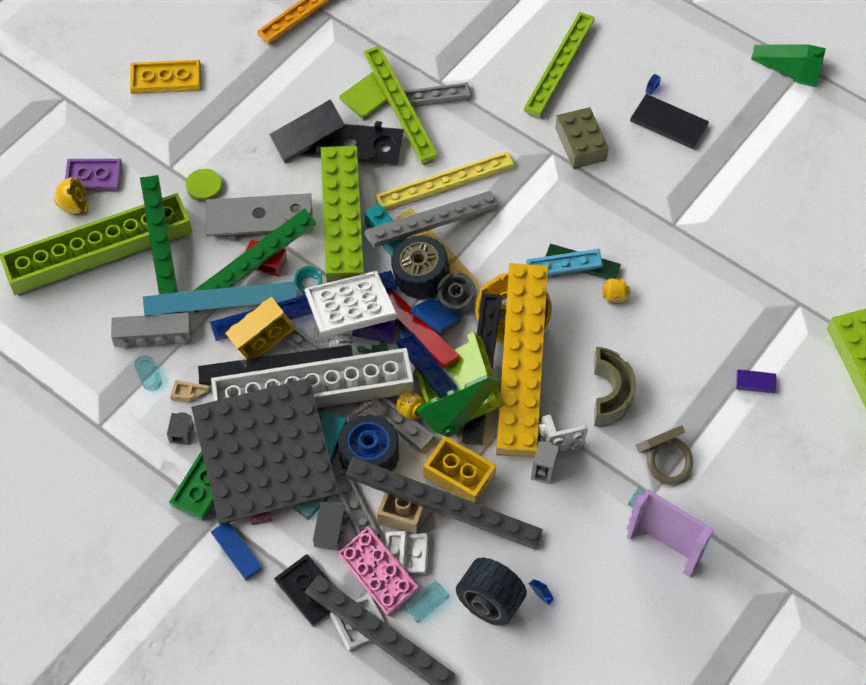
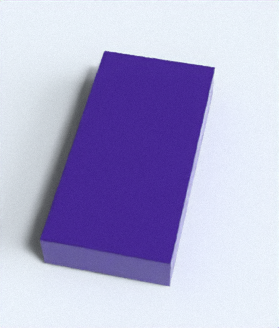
[736,369,776,394]

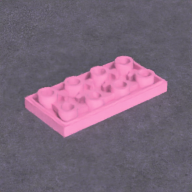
[338,526,420,616]

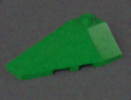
[751,44,826,87]
[416,374,501,437]

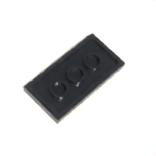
[630,94,709,150]
[269,99,347,163]

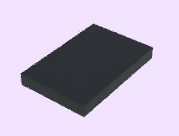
[274,554,333,627]

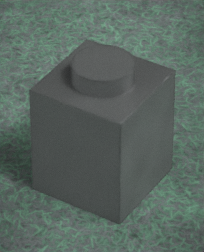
[167,412,193,445]

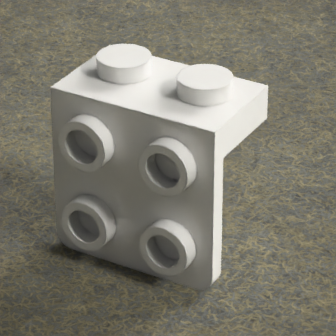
[538,415,588,454]

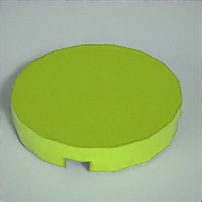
[186,169,222,201]

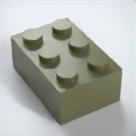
[555,107,609,169]

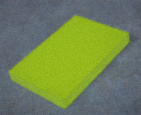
[339,72,388,120]

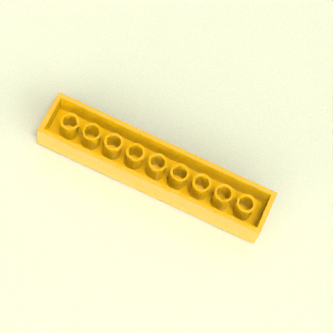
[496,263,548,458]

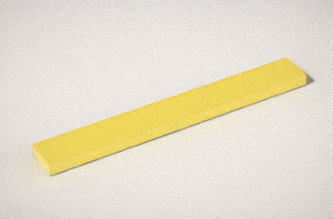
[375,151,514,211]

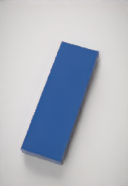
[211,523,262,581]

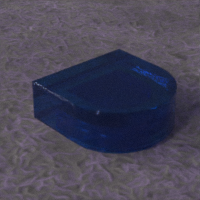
[645,74,661,95]

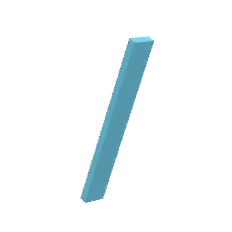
[142,281,297,315]

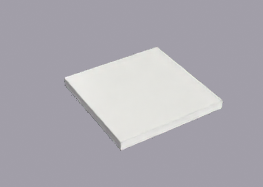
[304,271,397,338]

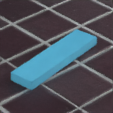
[526,249,603,276]

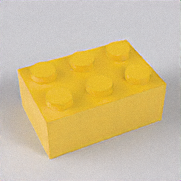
[226,297,296,359]
[423,436,496,503]

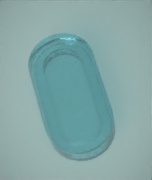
[134,355,162,391]

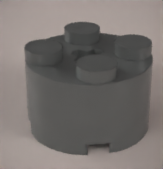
[438,273,478,316]

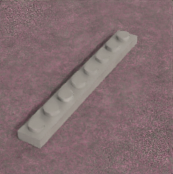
[364,191,499,248]

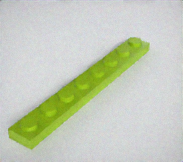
[524,11,595,118]
[364,45,437,164]

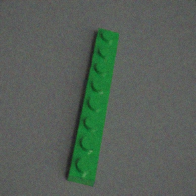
[140,175,181,314]
[193,208,317,313]

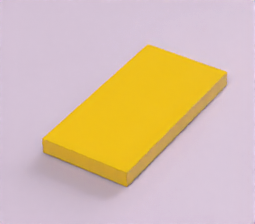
[130,60,201,94]

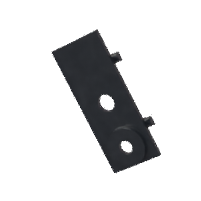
[298,121,404,164]

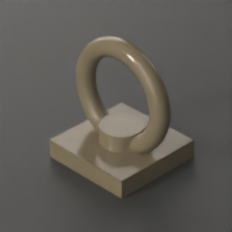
[636,425,693,485]

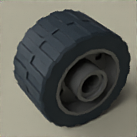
[456,557,527,626]

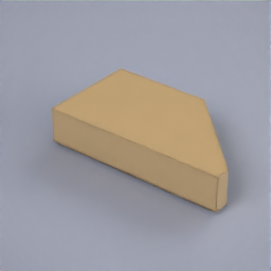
[170,380,211,403]

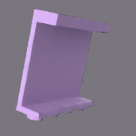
[626,489,714,577]

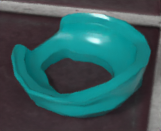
[294,266,322,293]

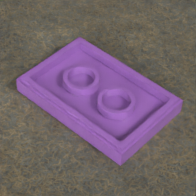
[65,159,122,192]

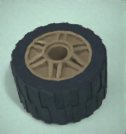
[391,235,450,299]

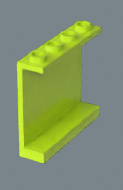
[413,332,503,422]

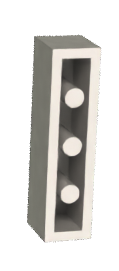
[111,313,191,348]

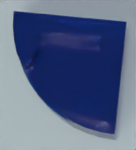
[528,579,554,605]

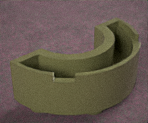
[594,347,636,426]

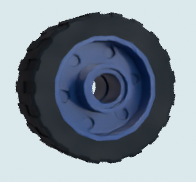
[338,414,399,471]

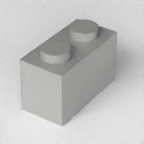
[531,441,559,484]

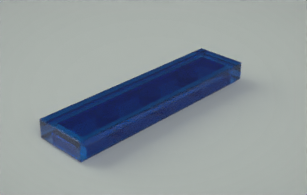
[396,332,458,399]

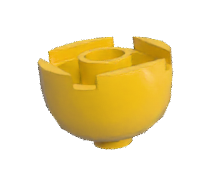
[54,177,89,214]

